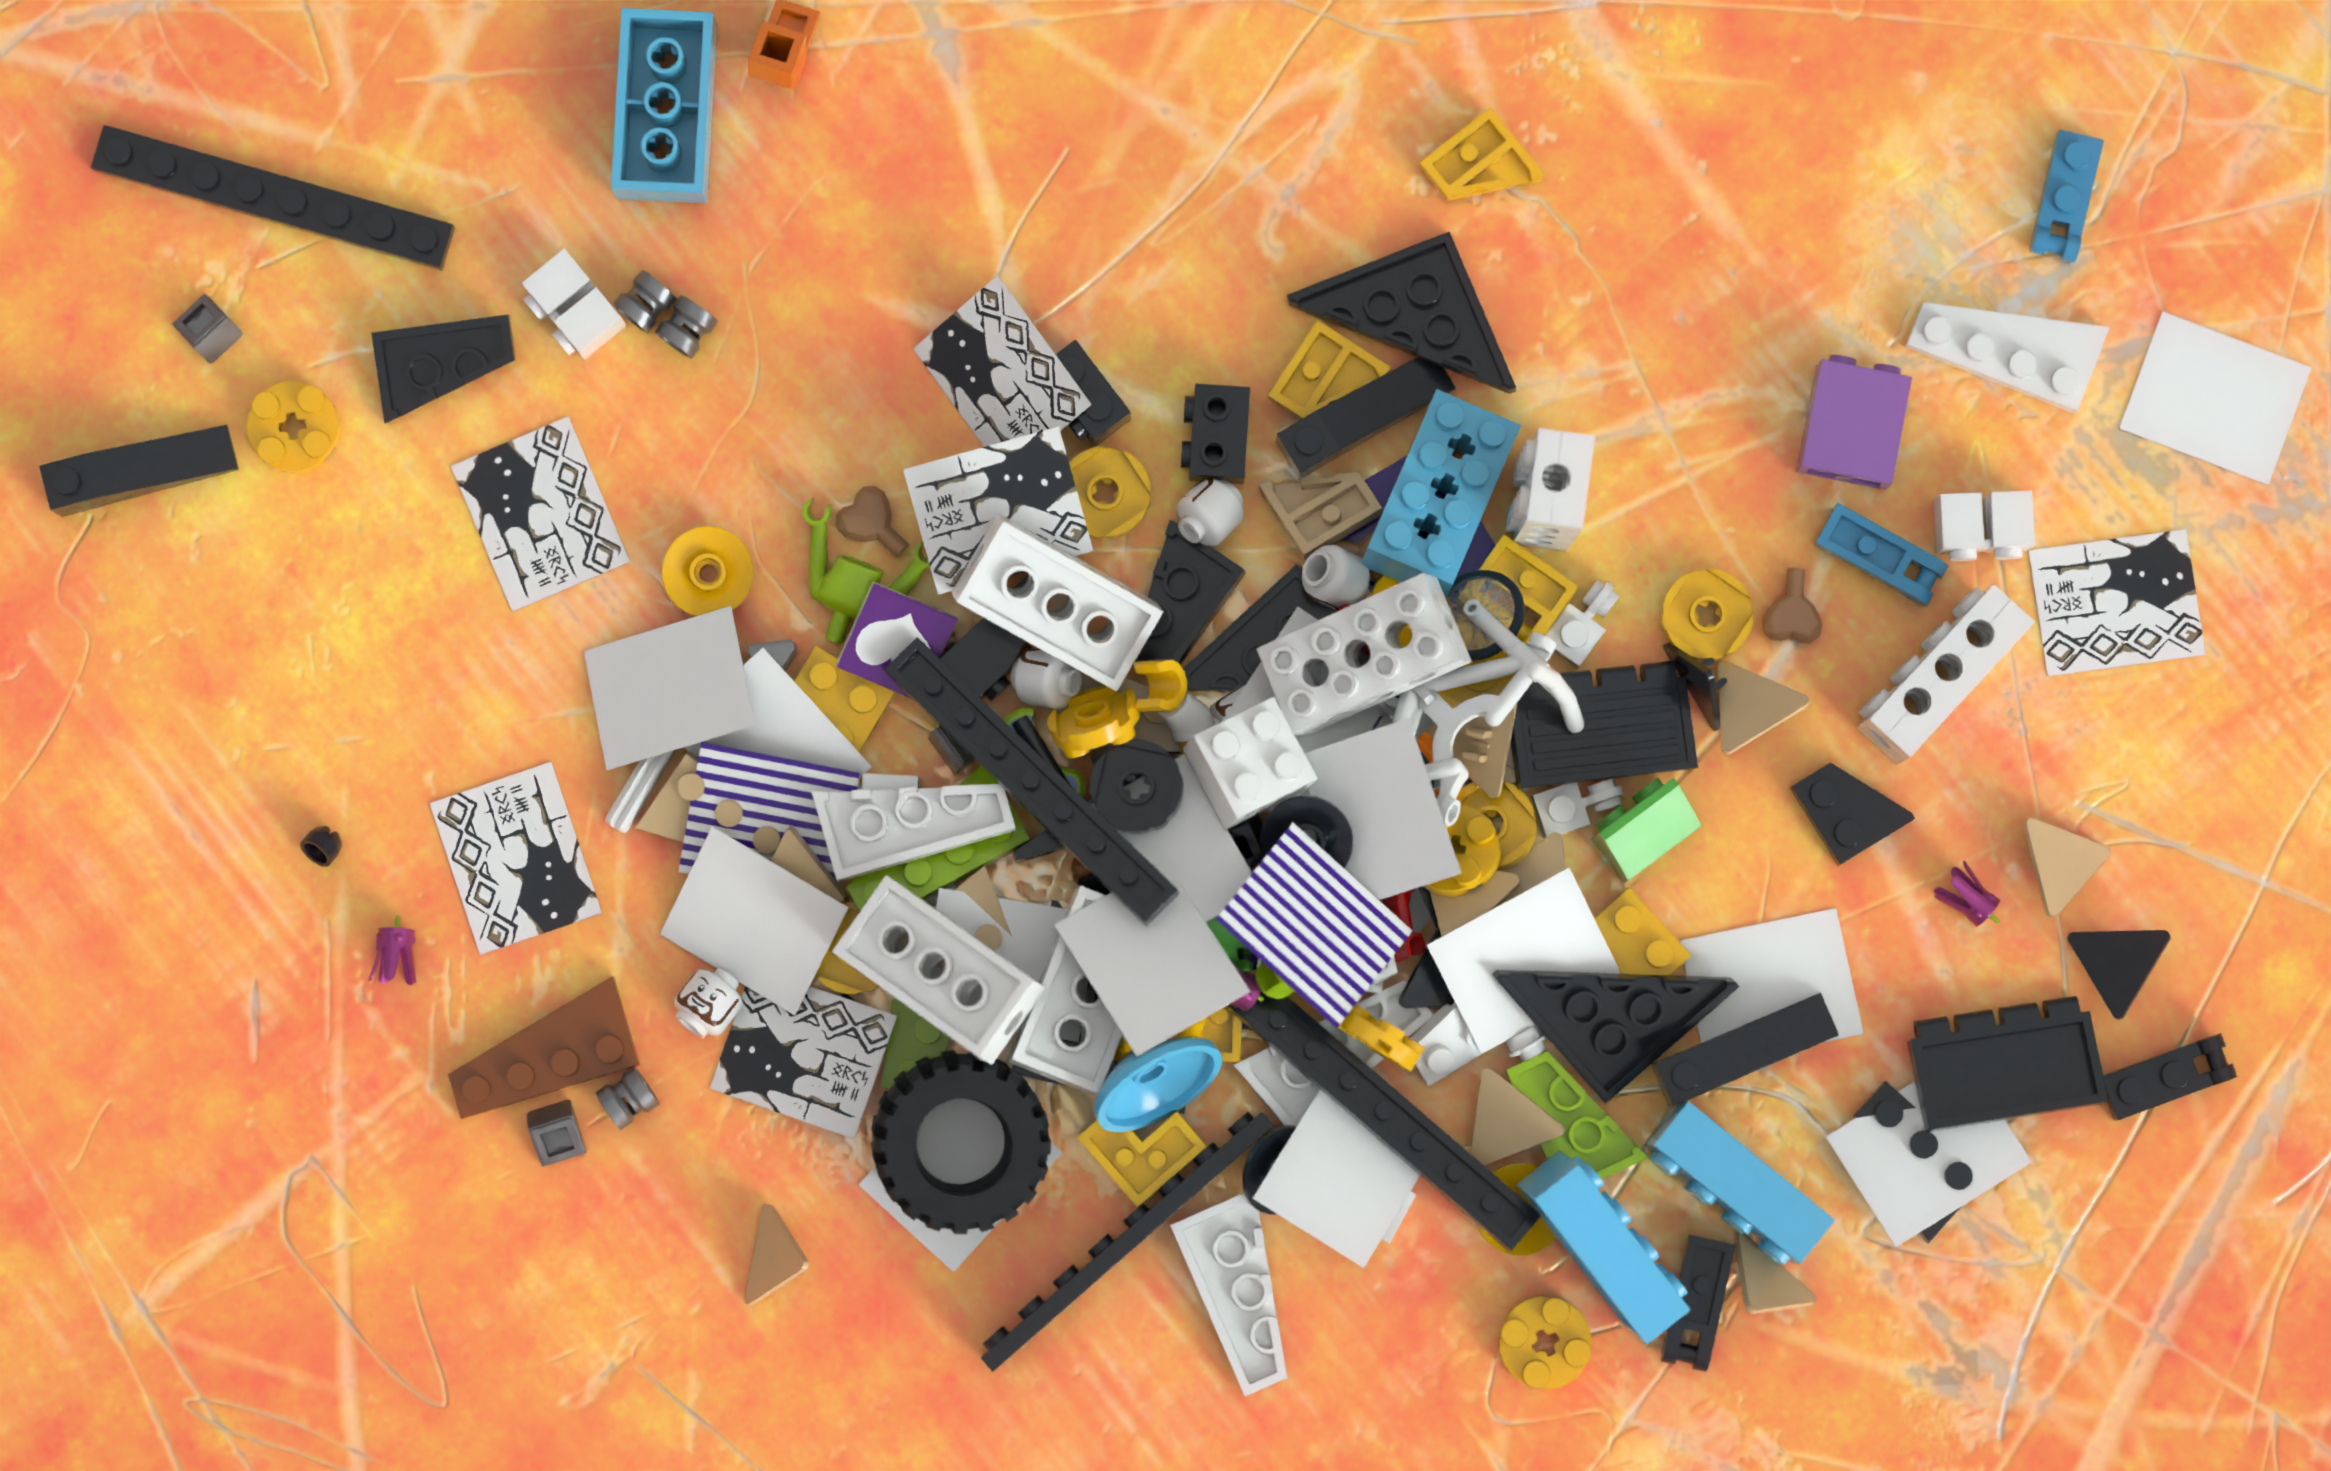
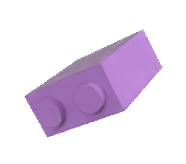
[1796,355,1912,490]

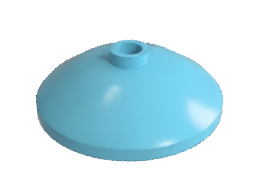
[1094,1036,1222,1132]

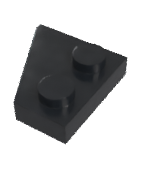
[1790,763,1915,866]

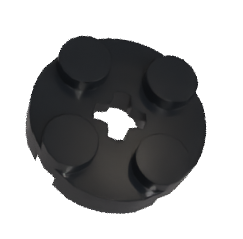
[1090,739,1184,834]

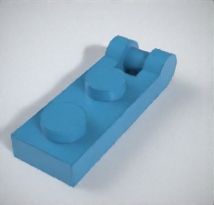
[2029,129,2104,263]
[1814,503,1949,606]

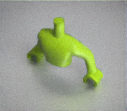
[802,498,930,644]

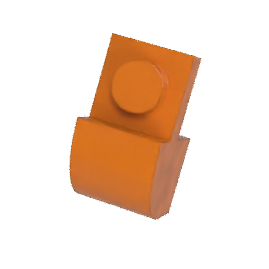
[748,0,820,90]

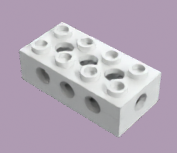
[1506,428,1595,552]
[951,513,1164,692]
[1256,573,1472,736]
[1856,584,2035,765]
[832,875,1046,1064]
[1007,886,1122,1096]

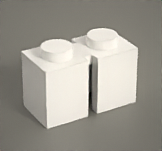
[522,249,627,360]
[1933,490,2035,562]

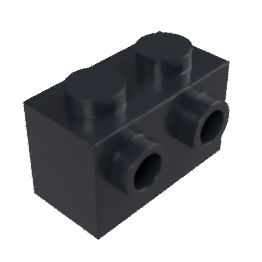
[1055,339,1131,447]
[1181,384,1250,484]

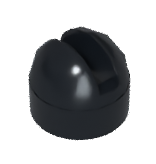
[300,826,342,867]

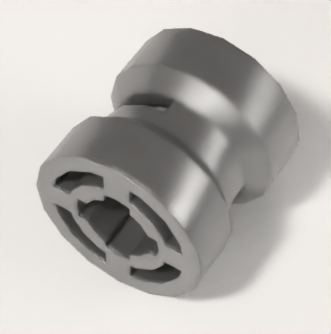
[613,270,677,334]
[655,295,718,359]
[595,1066,660,1130]

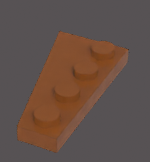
[448,976,640,1119]

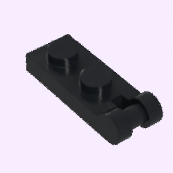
[2103,1033,2238,1121]
[1660,1234,1736,1372]

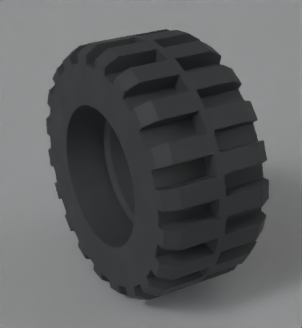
[871,1050,1051,1234]

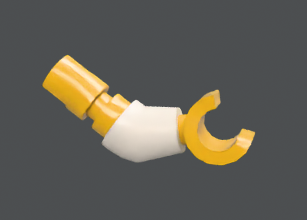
[1133,660,1215,754]

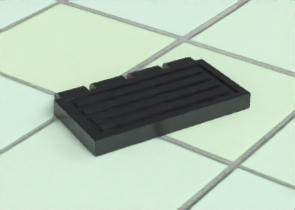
[1511,661,1698,789]
[1907,996,2109,1133]

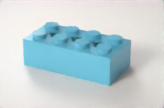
[611,8,717,204]
[1361,389,1521,598]
[1644,1101,1835,1265]
[1516,1150,1690,1345]

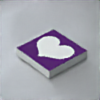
[836,581,958,698]

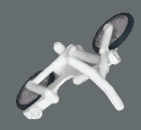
[1376,570,1584,827]

